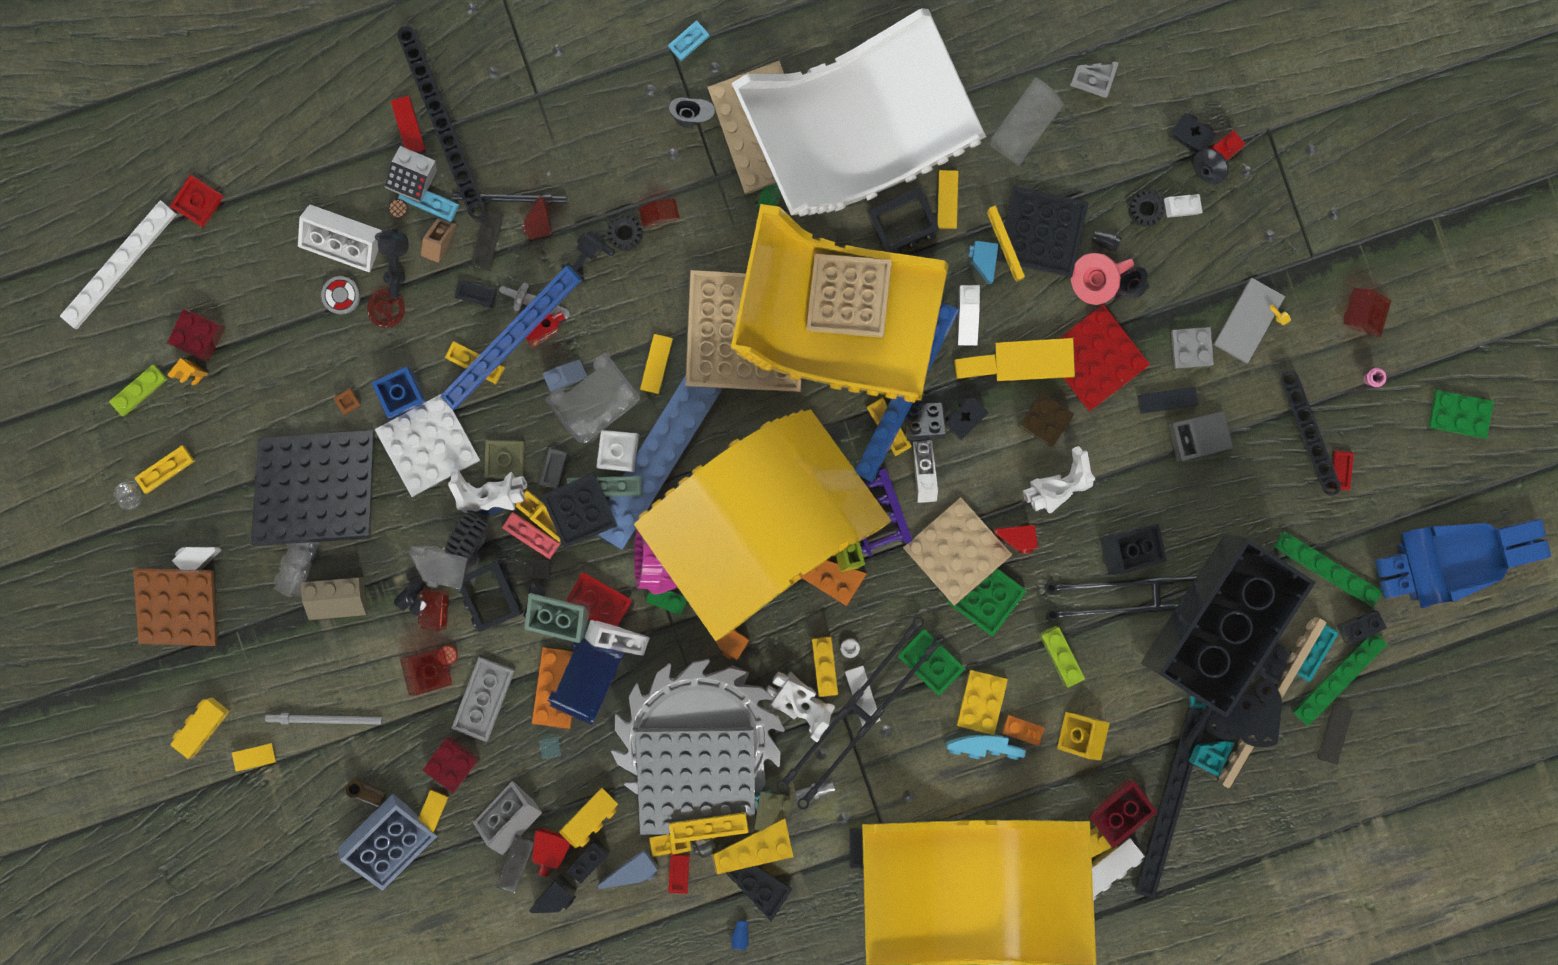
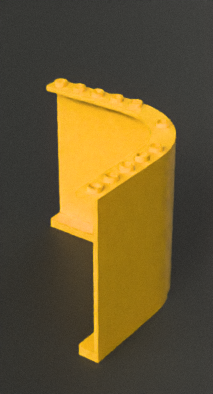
[731,204,949,403]
[634,409,891,641]
[862,820,1096,965]

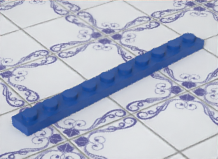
[441,266,582,410]
[855,302,959,482]

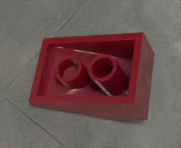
[1089,780,1157,848]

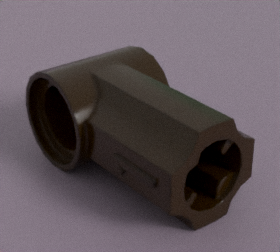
[345,778,386,808]

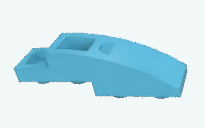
[945,734,1026,760]

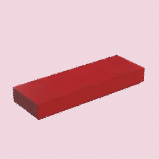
[391,95,426,154]

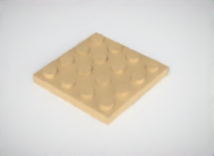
[807,254,892,338]
[903,498,1012,606]

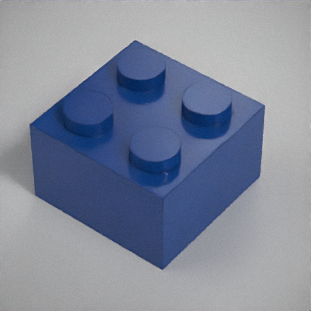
[372,366,427,419]

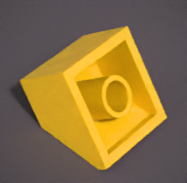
[1057,712,1110,760]

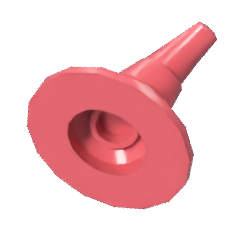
[1071,253,1134,305]

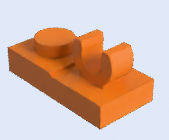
[1002,715,1045,746]

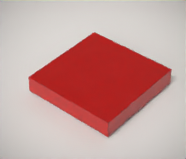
[170,174,224,228]

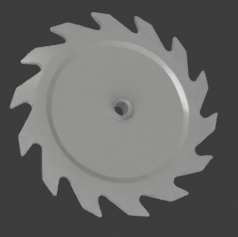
[611,659,785,794]

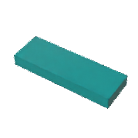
[1296,625,1339,682]

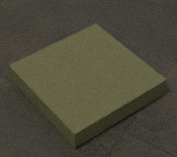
[484,440,525,479]

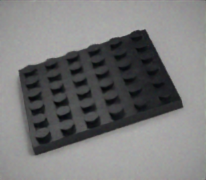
[251,430,375,546]

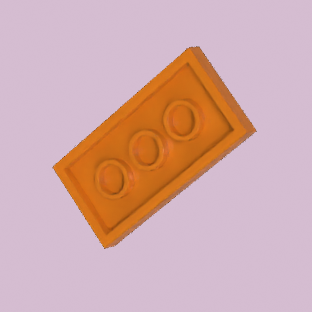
[532,647,582,729]

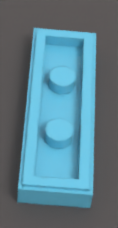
[398,190,459,222]

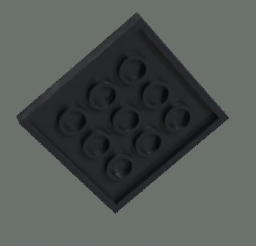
[997,186,1088,278]

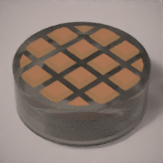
[388,199,409,219]

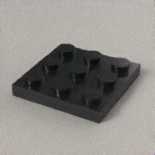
[541,472,618,548]

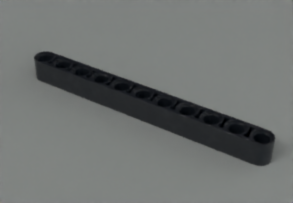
[397,26,488,223]

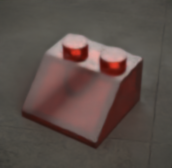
[1343,287,1391,337]
[418,589,450,631]
[400,647,453,695]

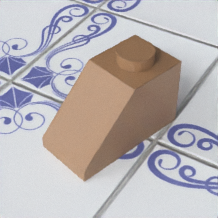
[421,217,456,263]

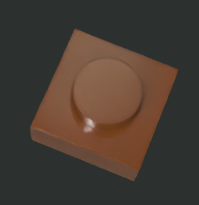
[334,389,361,415]

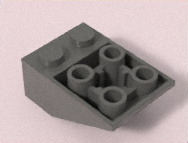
[1168,411,1233,462]

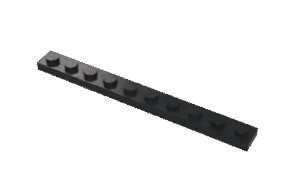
[1135,708,1206,899]

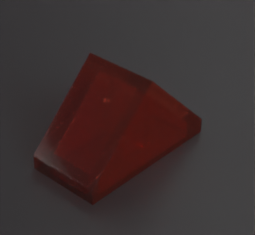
[638,199,680,227]

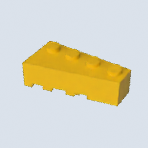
[712,818,793,874]

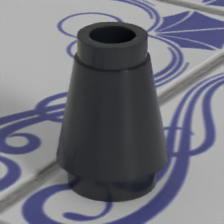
[1092,230,1122,252]

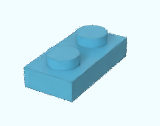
[668,20,709,61]

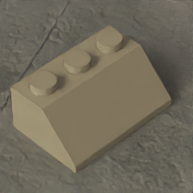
[301,577,367,620]

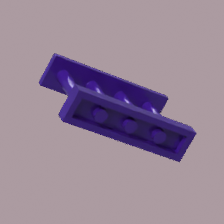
[860,469,913,557]

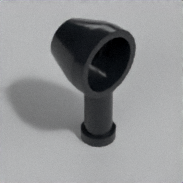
[523,581,546,617]

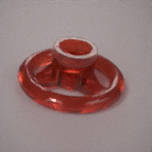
[367,290,405,328]

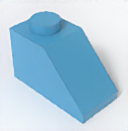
[968,241,998,284]

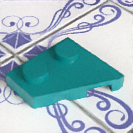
[1189,740,1234,777]

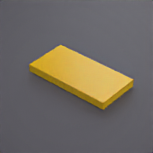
[995,338,1075,381]

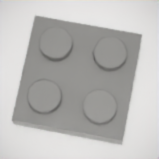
[1171,327,1214,369]

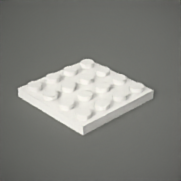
[375,393,481,497]

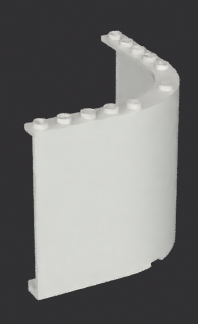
[732,8,986,217]

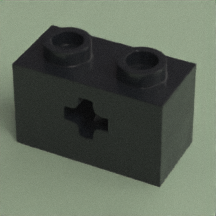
[1168,113,1216,154]
[944,396,989,440]
[1337,610,1387,645]
[567,839,610,884]

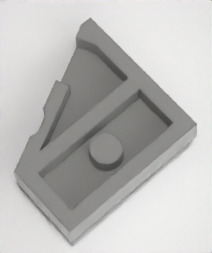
[1070,62,1118,98]

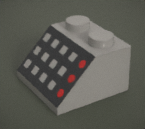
[385,146,437,203]

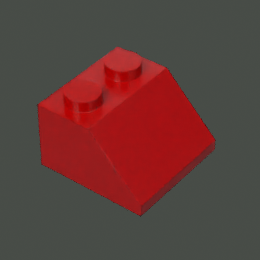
[992,525,1038,554]

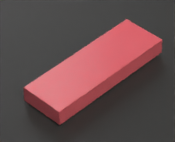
[502,512,561,559]

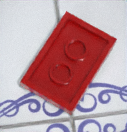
[565,572,633,627]

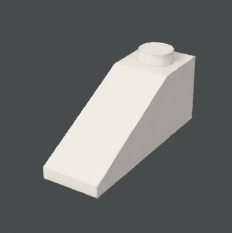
[958,285,980,345]
[584,620,649,656]

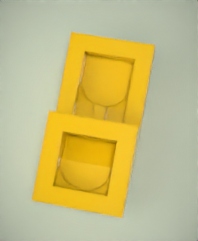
[954,355,997,379]
[232,743,276,771]
[649,834,691,857]

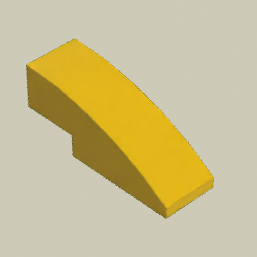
[516,489,561,542]

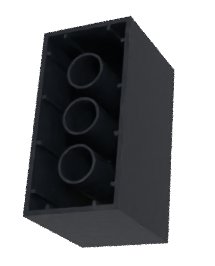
[1141,534,1316,718]

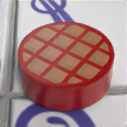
[438,645,458,665]

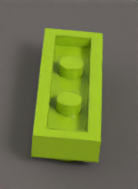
[109,365,168,417]

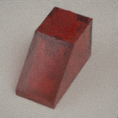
[522,194,552,239]

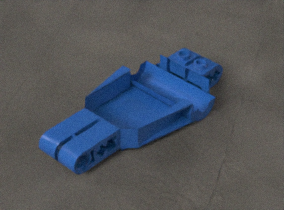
[1374,519,1552,609]

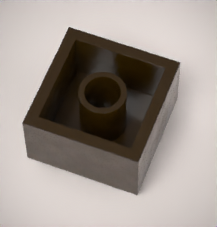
[1018,393,1074,447]

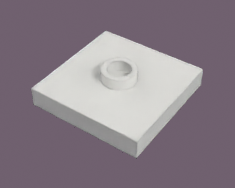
[596,430,639,472]

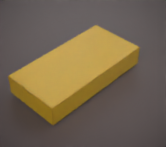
[419,789,449,832]

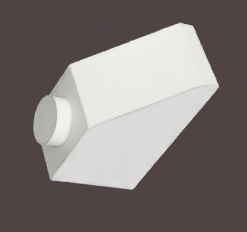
[172,547,221,570]

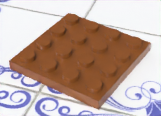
[133,568,218,646]

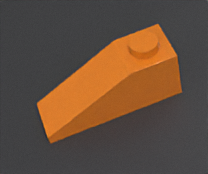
[716,629,750,660]

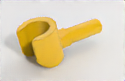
[1269,304,1291,325]

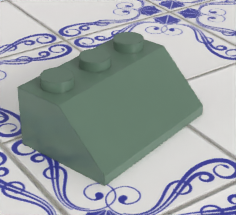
[525,593,589,643]

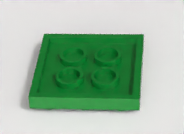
[946,569,1027,637]

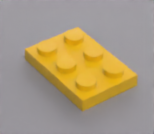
[956,670,1008,735]

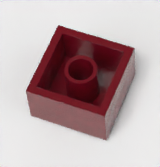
[167,308,225,361]
[422,736,480,793]

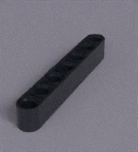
[1281,370,1341,496]

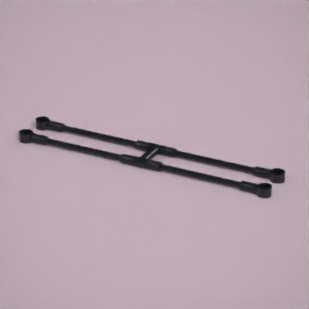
[1045,576,1197,621]
[777,617,945,810]

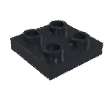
[904,403,946,441]

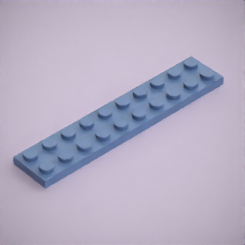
[598,376,723,550]

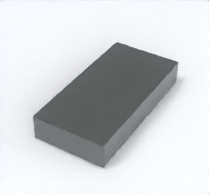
[539,448,568,489]

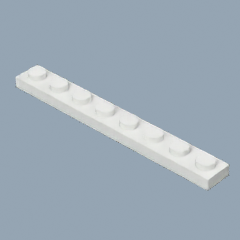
[60,201,177,329]

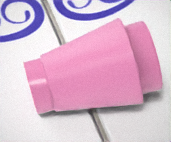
[1364,368,1386,387]

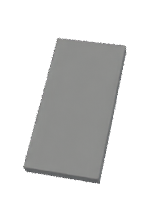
[1213,278,1285,363]
[451,656,515,742]

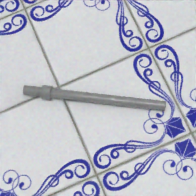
[265,713,383,725]

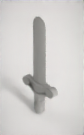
[499,283,570,319]

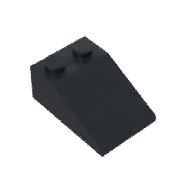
[1100,523,1167,575]

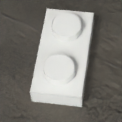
[1164,194,1203,218]

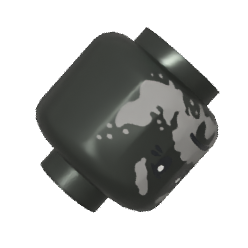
[691,837,721,858]

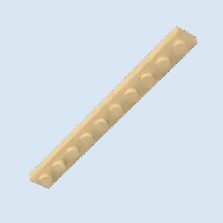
[1218,617,1327,788]

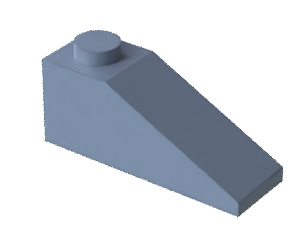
[597,848,659,889]

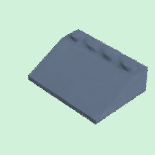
[338,794,437,891]

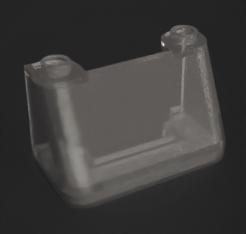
[545,352,640,443]

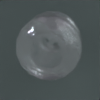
[113,482,143,510]

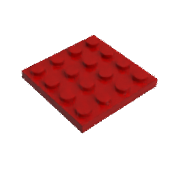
[1059,304,1150,412]

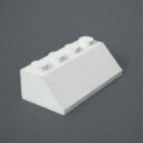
[298,205,382,272]

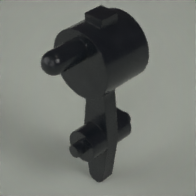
[375,229,409,299]
[561,230,615,283]

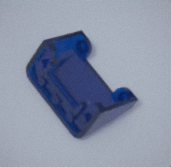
[547,638,624,725]

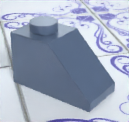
[543,360,588,393]

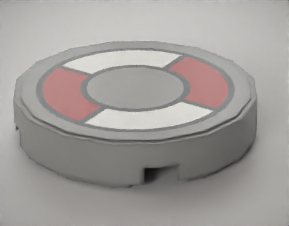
[321,276,361,315]

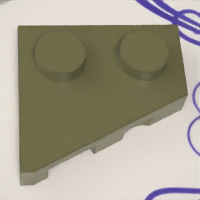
[754,792,793,831]

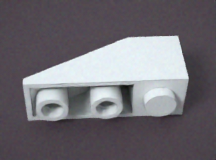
[913,440,938,503]

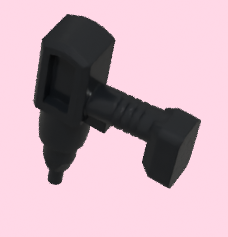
[394,572,432,616]

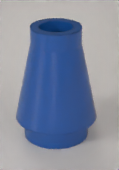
[730,920,749,950]

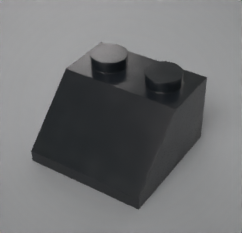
[529,874,577,913]

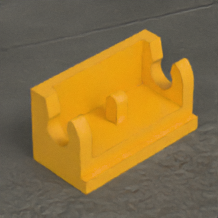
[168,358,208,385]

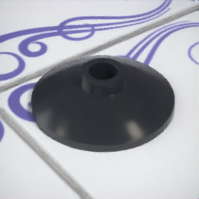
[1193,149,1229,184]

